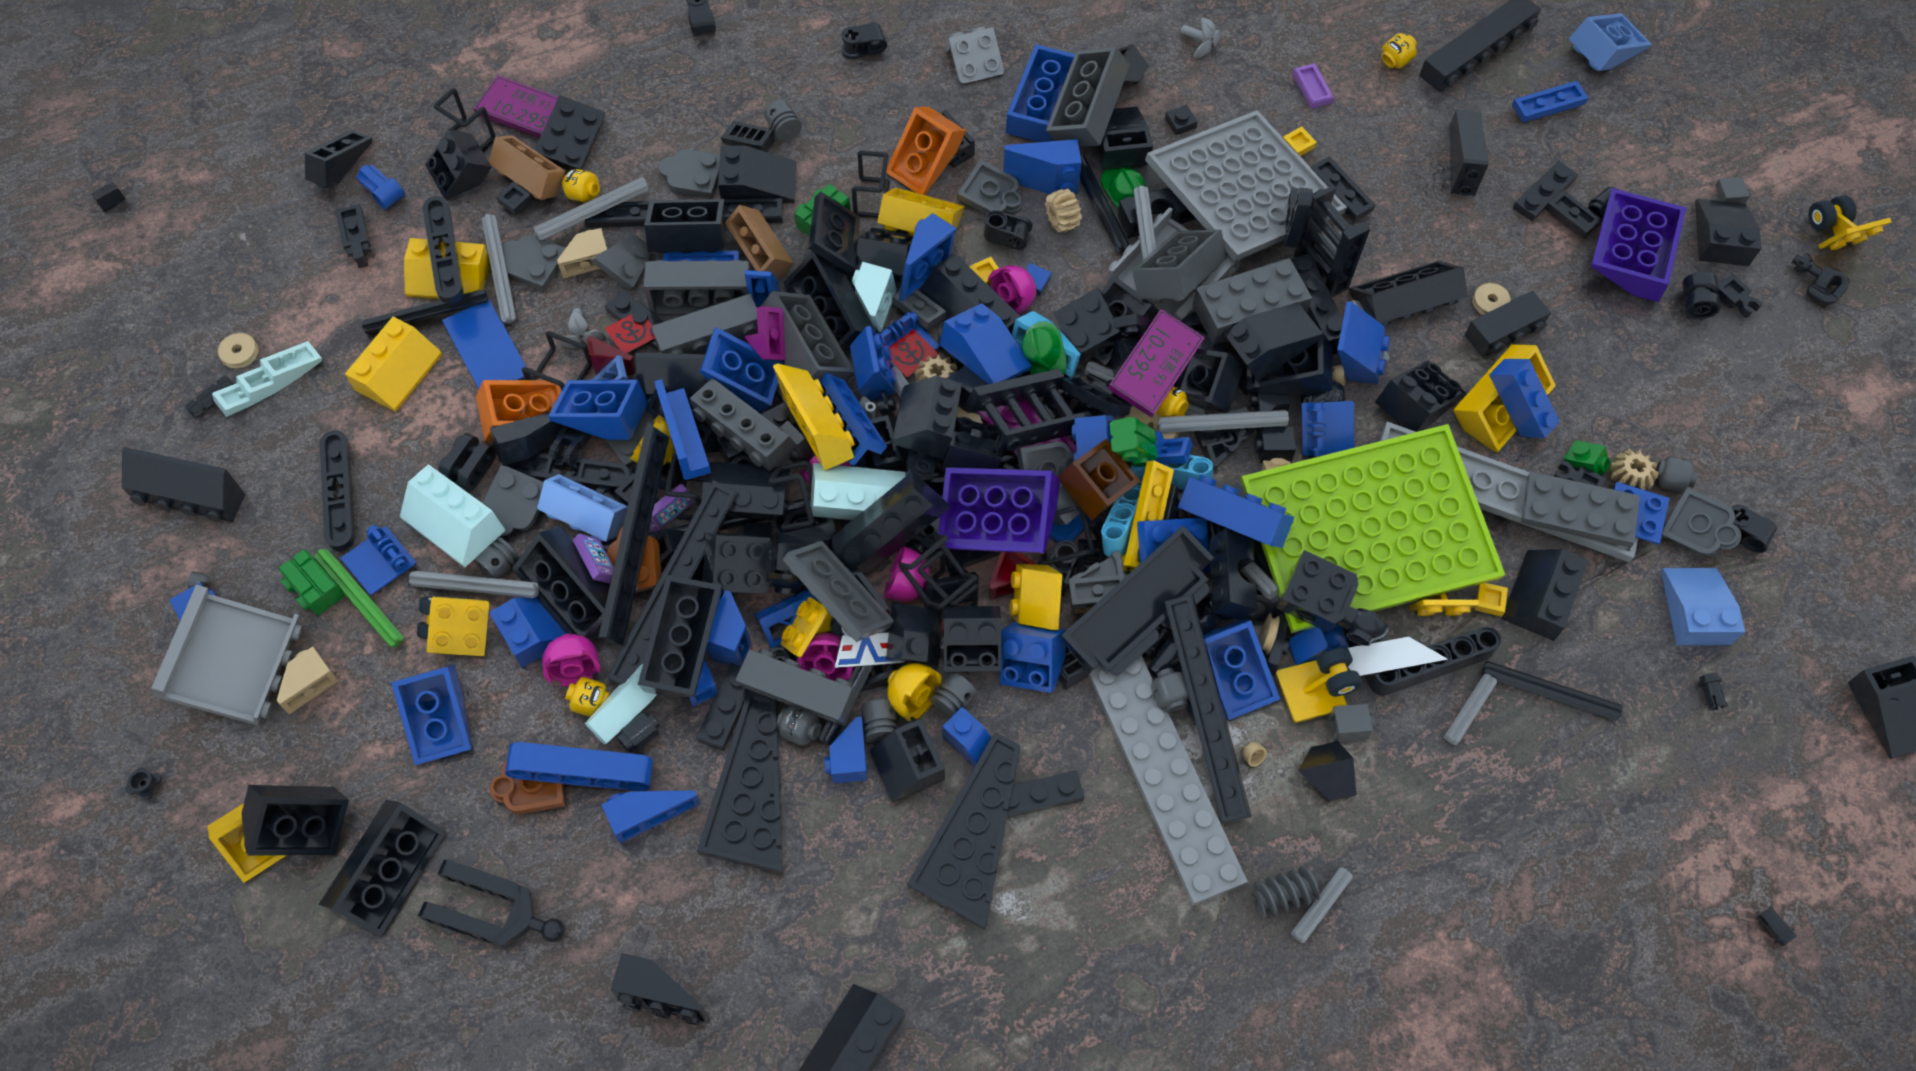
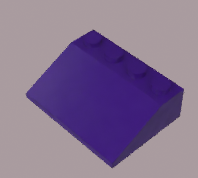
[1591,188,1686,302]
[938,468,1060,554]

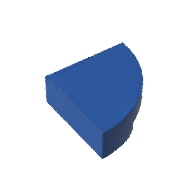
[1027,263,1052,295]

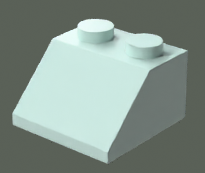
[852,262,897,334]

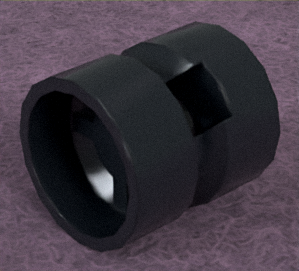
[1682,271,1721,319]

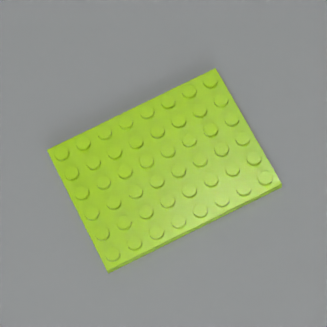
[1240,424,1505,633]

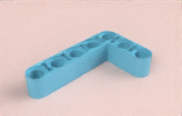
[1101,455,1213,557]

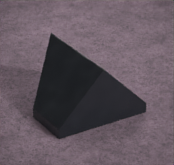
[1298,741,1357,802]

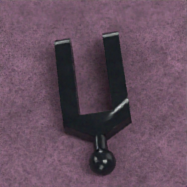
[417,860,565,948]

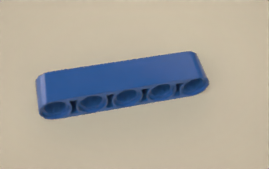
[505,742,653,791]

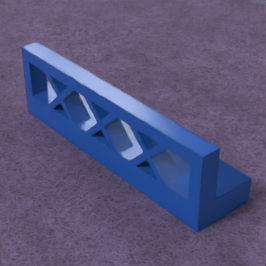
[819,373,887,465]
[654,379,711,480]
[753,569,851,648]

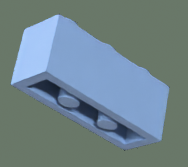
[537,474,628,542]

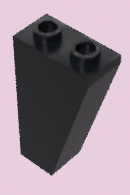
[1450,110,1489,196]

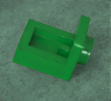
[1563,440,1611,476]

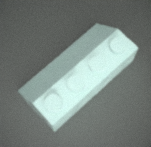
[810,463,906,520]
[400,464,506,568]

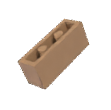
[488,135,565,200]
[725,205,794,280]

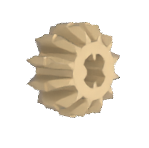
[1045,189,1082,232]
[915,354,957,382]
[1609,449,1658,491]

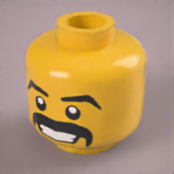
[1381,33,1417,69]
[562,169,600,203]
[1155,386,1189,417]
[565,677,610,717]

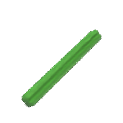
[314,549,404,648]

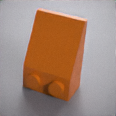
[886,107,966,195]
[476,380,561,442]

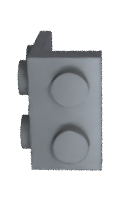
[944,26,1004,84]

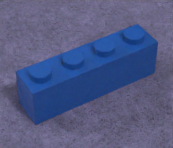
[1178,475,1294,548]

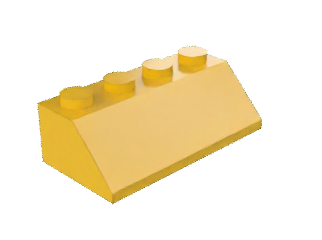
[1453,345,1556,452]
[773,364,855,471]

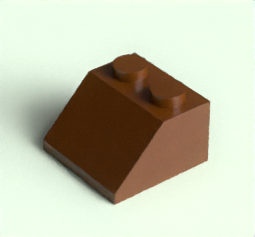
[1058,439,1140,520]

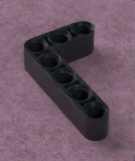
[1345,626,1502,696]

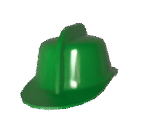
[1101,167,1146,208]
[1022,321,1067,375]

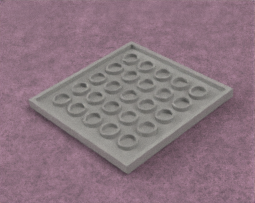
[1145,111,1347,262]

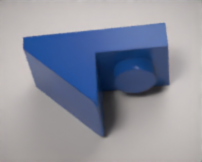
[1288,626,1350,665]

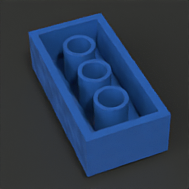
[1006,44,1075,142]

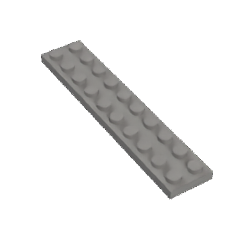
[1380,422,1638,562]
[1089,656,1248,906]

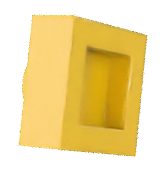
[1283,127,1317,157]
[969,257,999,286]
[1474,583,1508,617]

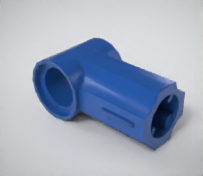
[356,165,405,210]

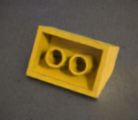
[877,187,965,237]
[404,238,490,300]
[345,317,443,412]

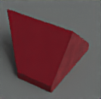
[587,336,636,375]
[989,552,1038,600]

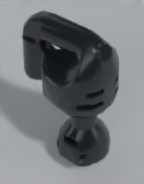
[1792,253,1850,305]

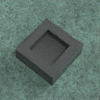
[1715,177,1750,203]

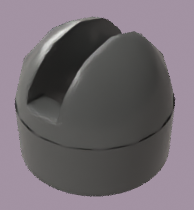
[188,571,211,591]

